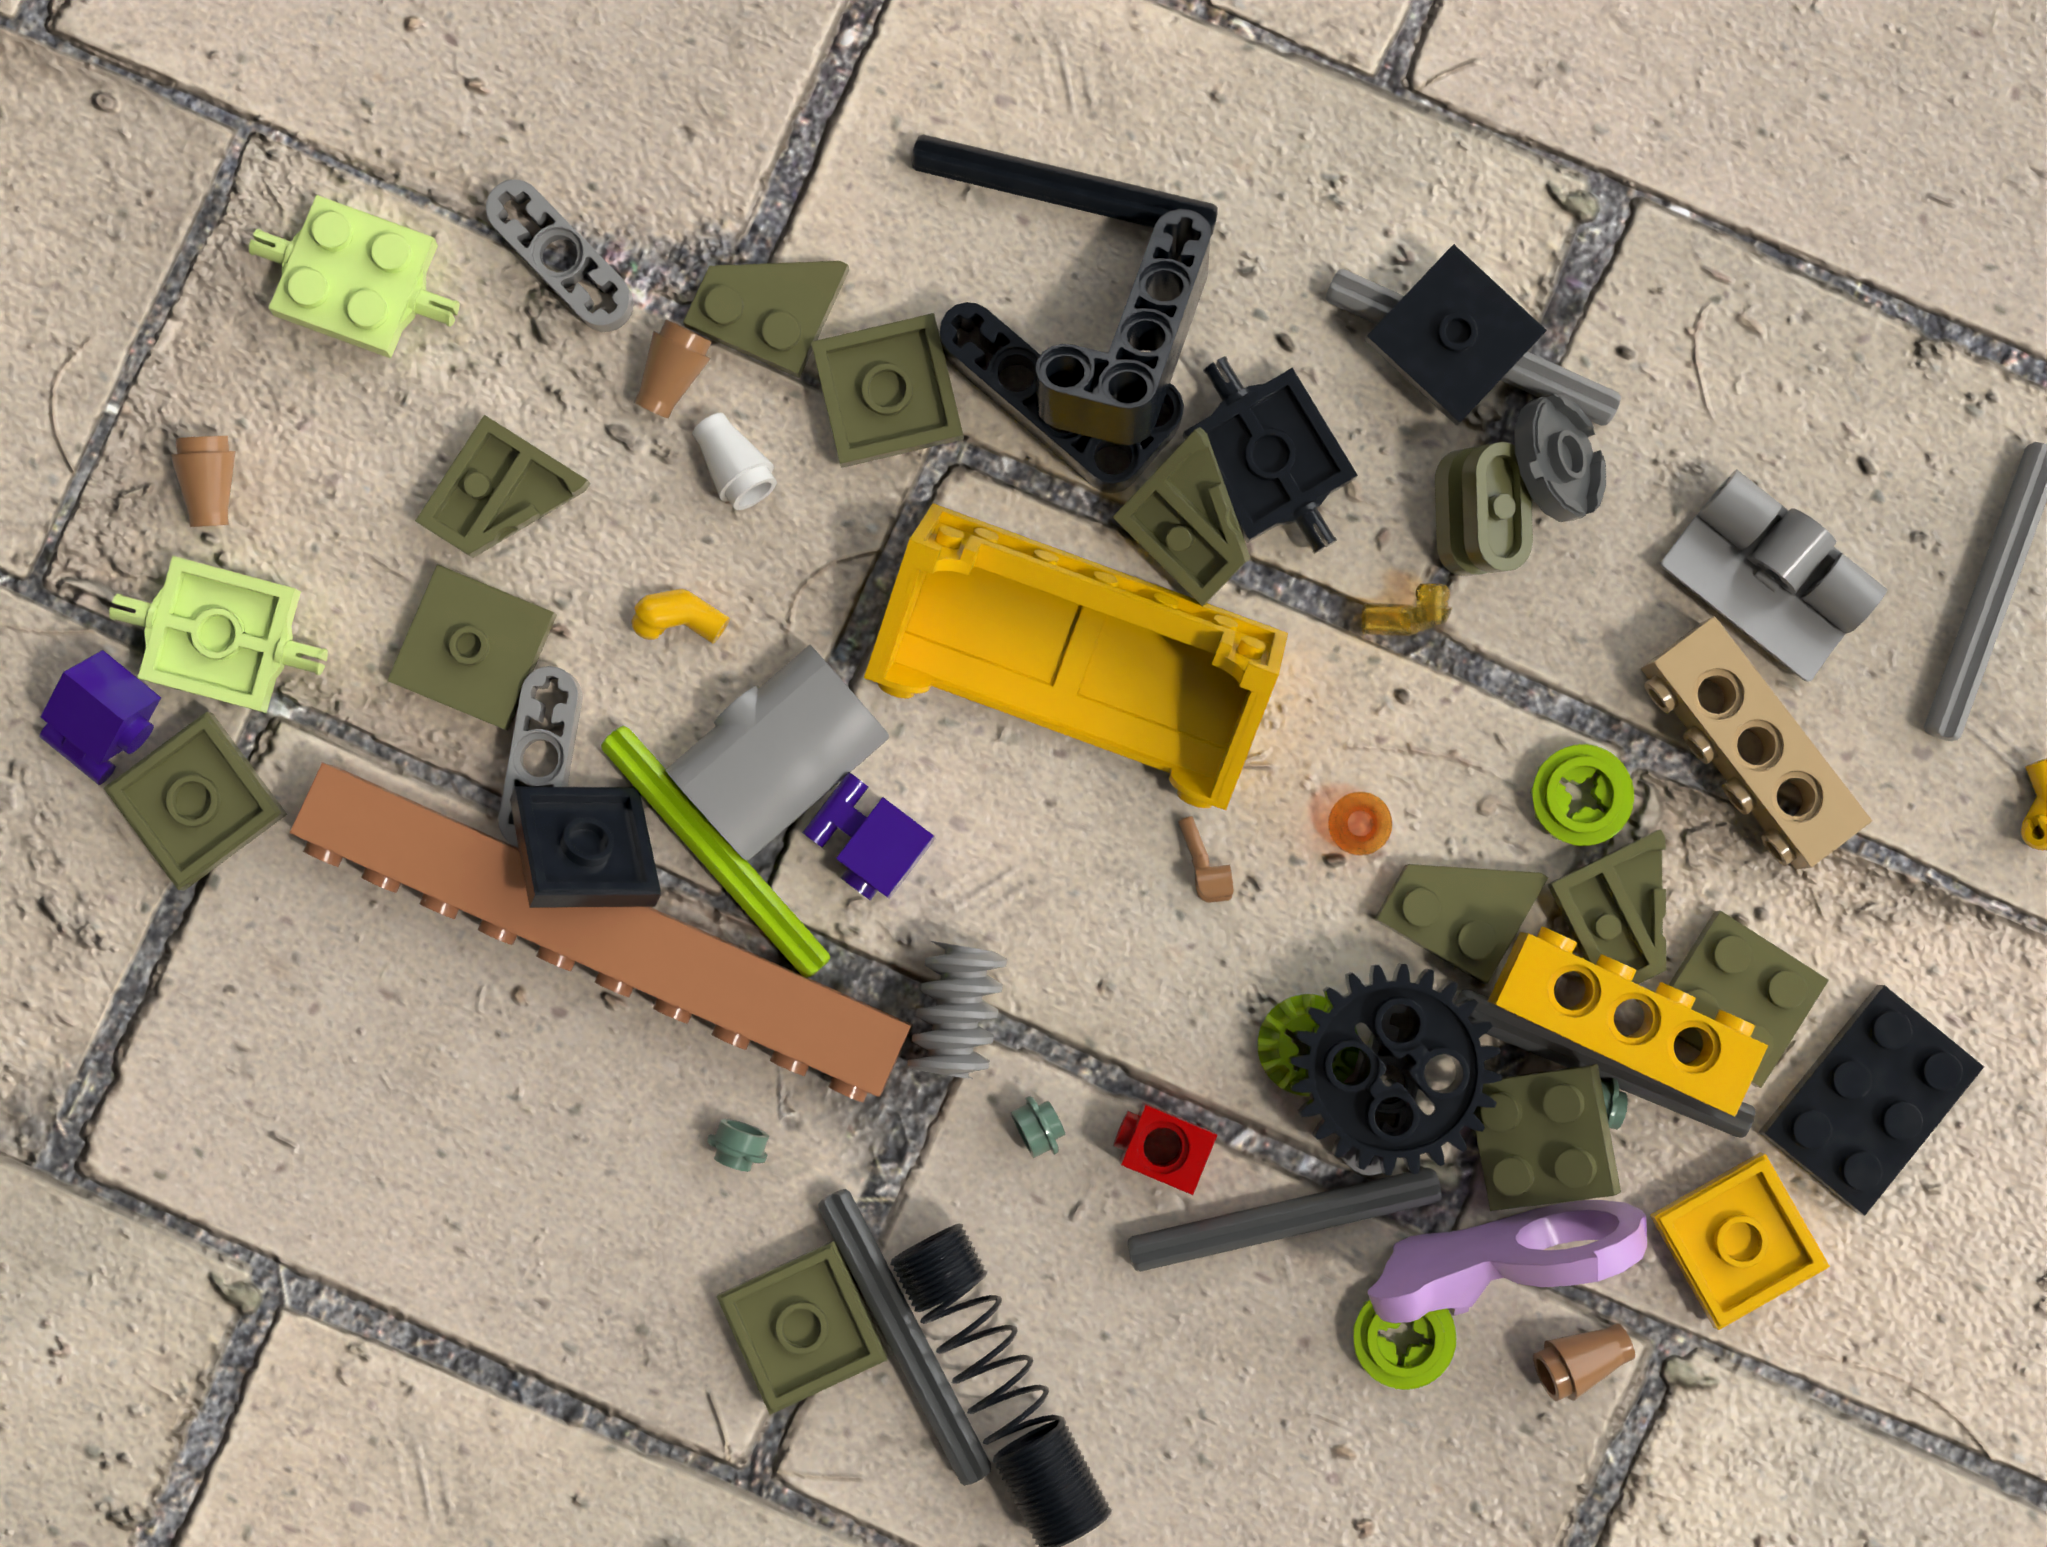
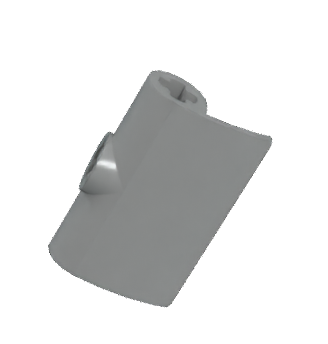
[1660,469,1887,682]
[666,645,889,861]

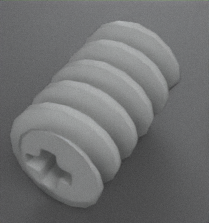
[907,941,1007,1079]

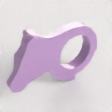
[1368,1200,1647,1323]

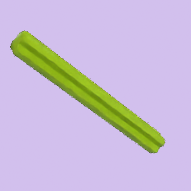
[601,726,830,978]

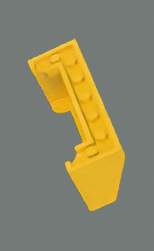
[864,503,1288,810]

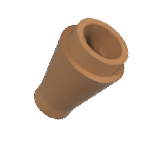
[634,319,712,419]
[171,436,236,527]
[1533,1323,1635,1401]

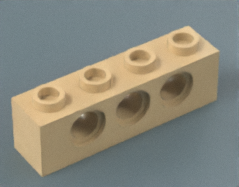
[1641,616,1873,870]

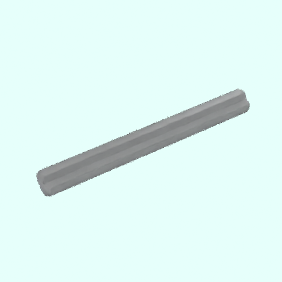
[1326,269,1621,426]
[1924,442,2047,741]

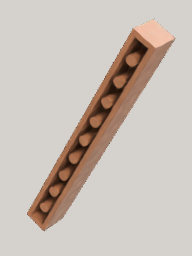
[290,762,913,1102]

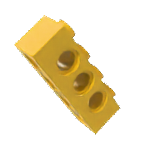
[1487,926,1769,1117]

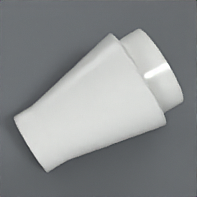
[692,413,777,510]

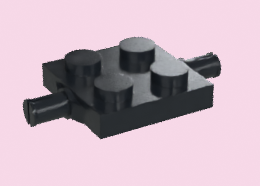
[1182,356,1358,554]

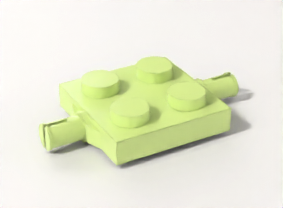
[249,195,460,358]
[109,556,328,713]

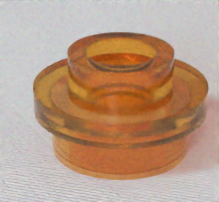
[1328,792,1392,856]

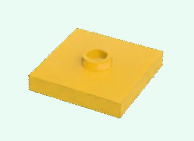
[1650,1152,1830,1330]

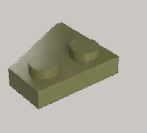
[683,261,849,379]
[415,415,591,558]
[1113,427,1251,606]
[1547,829,1667,984]
[1374,864,1549,984]

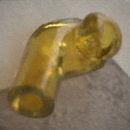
[1361,583,1453,636]

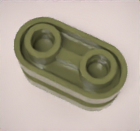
[1435,442,1533,576]

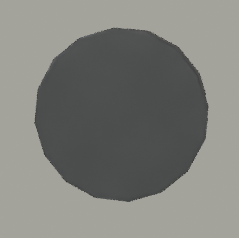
[1515,394,1606,522]

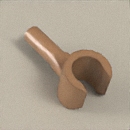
[1178,816,1234,903]

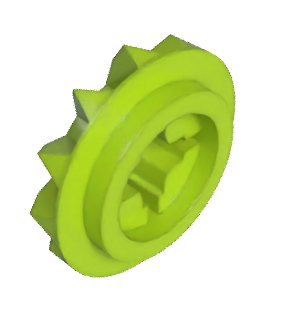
[1530,744,1634,846]
[1257,994,1359,1097]
[1353,1299,1457,1390]

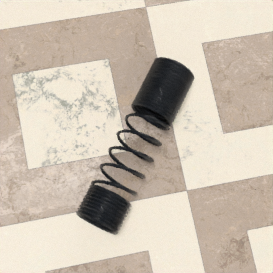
[890,1223,1112,1547]

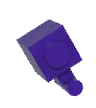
[39,650,161,785]
[802,772,936,901]

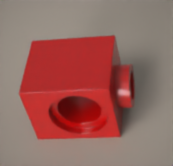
[1113,1102,1218,1195]

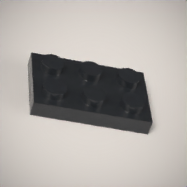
[1759,985,1984,1216]

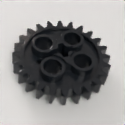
[1288,963,1502,1175]

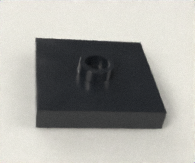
[1365,244,1547,426]
[510,787,661,908]

